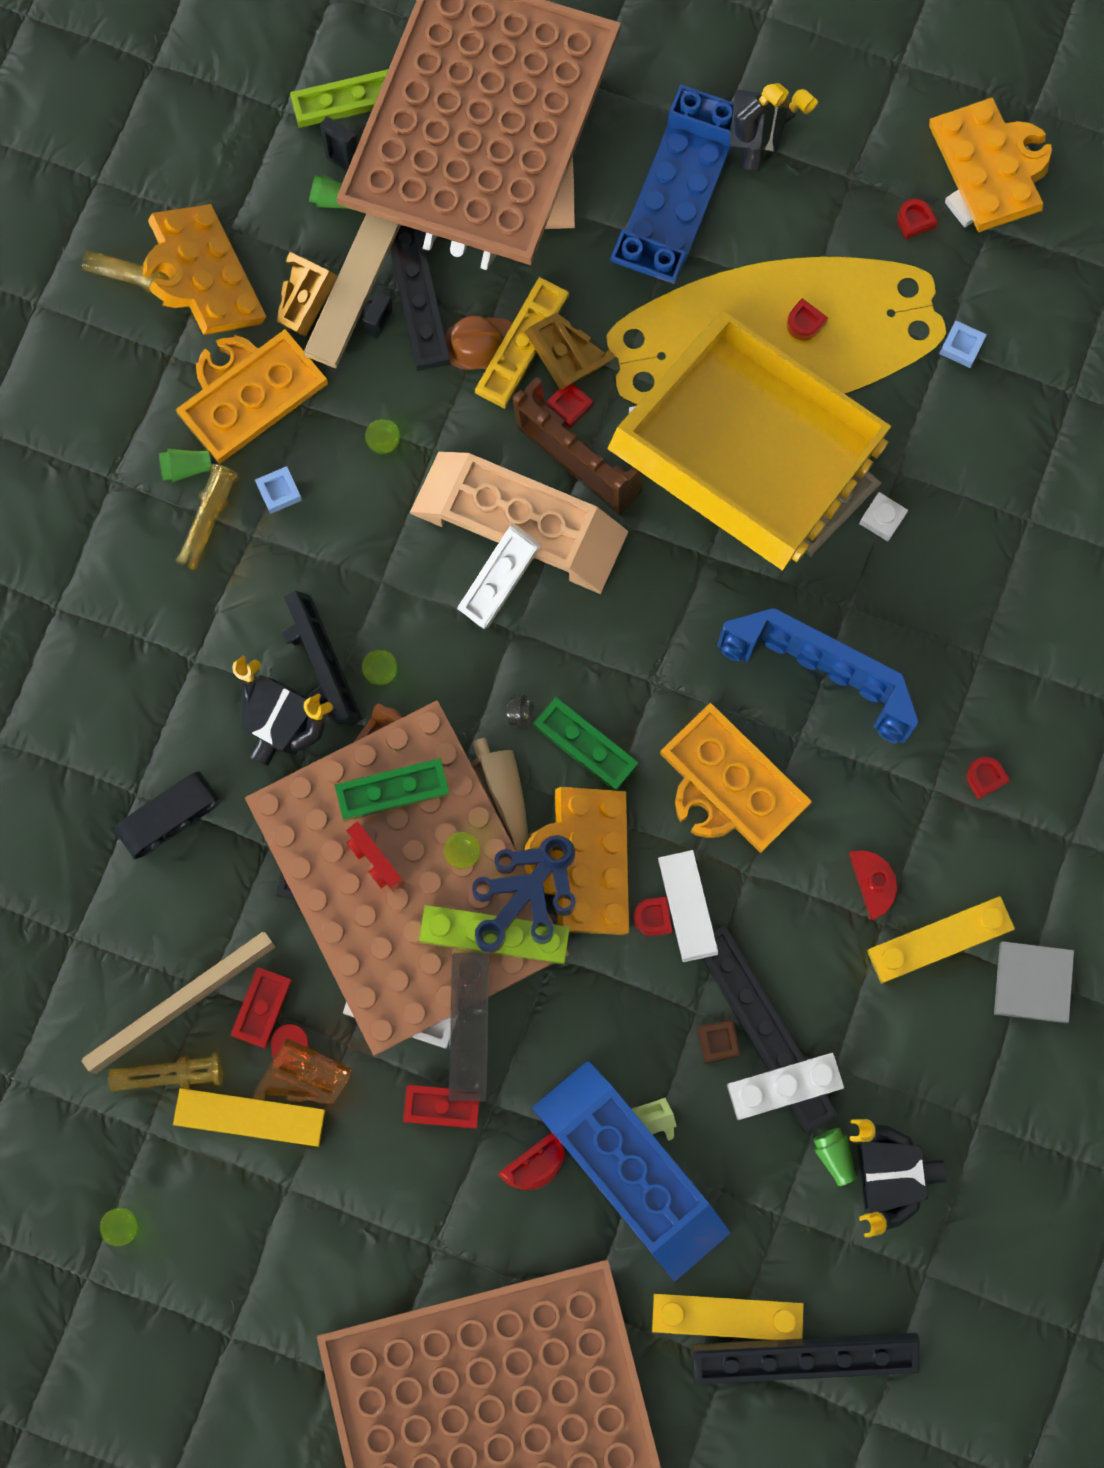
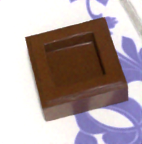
[697,1020,741,1064]

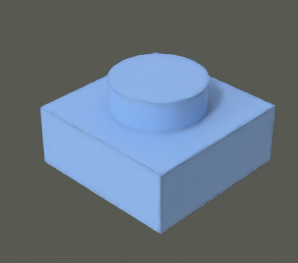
[940,320,987,368]
[255,466,302,514]

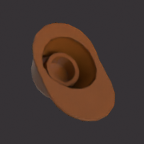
[445,315,513,370]

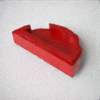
[849,850,897,921]
[499,1132,564,1190]

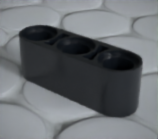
[114,771,220,860]

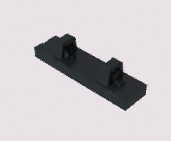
[282,590,363,726]

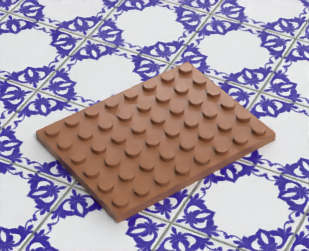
[336,0,621,265]
[245,700,570,1056]
[316,1260,661,1468]

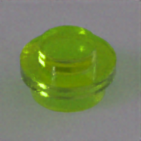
[365,419,400,454]
[362,650,397,685]
[444,832,480,869]
[100,1208,138,1246]

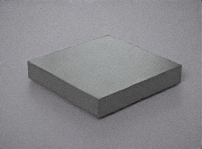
[994,941,1074,1023]

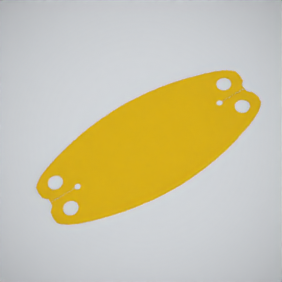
[606,257,946,404]

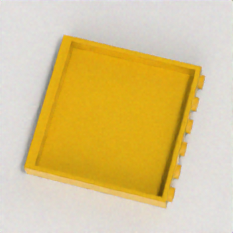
[607,310,891,571]

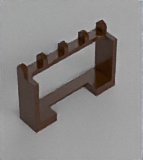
[513,377,642,515]

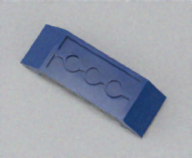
[610,84,734,284]
[717,608,918,744]
[532,1061,731,1282]

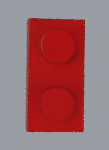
[346,821,404,892]
[230,967,293,1049]
[403,1085,480,1129]

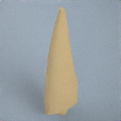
[470,738,529,851]

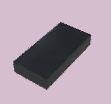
[320,116,357,171]

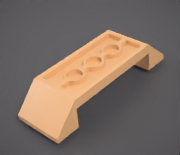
[410,452,629,594]

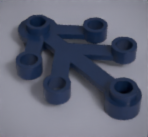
[472,835,575,953]

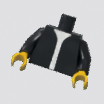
[730,83,818,171]
[232,655,333,766]
[850,1119,946,1237]

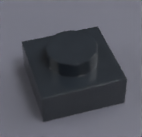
[361,291,393,339]

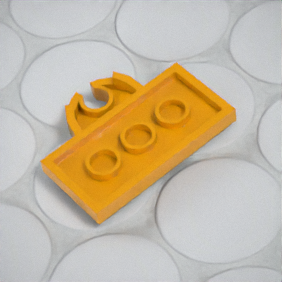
[929,97,1052,232]
[142,204,266,335]
[176,329,328,465]
[660,703,812,853]
[524,787,629,935]

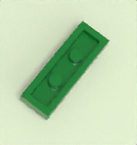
[533,697,639,791]
[334,758,450,822]

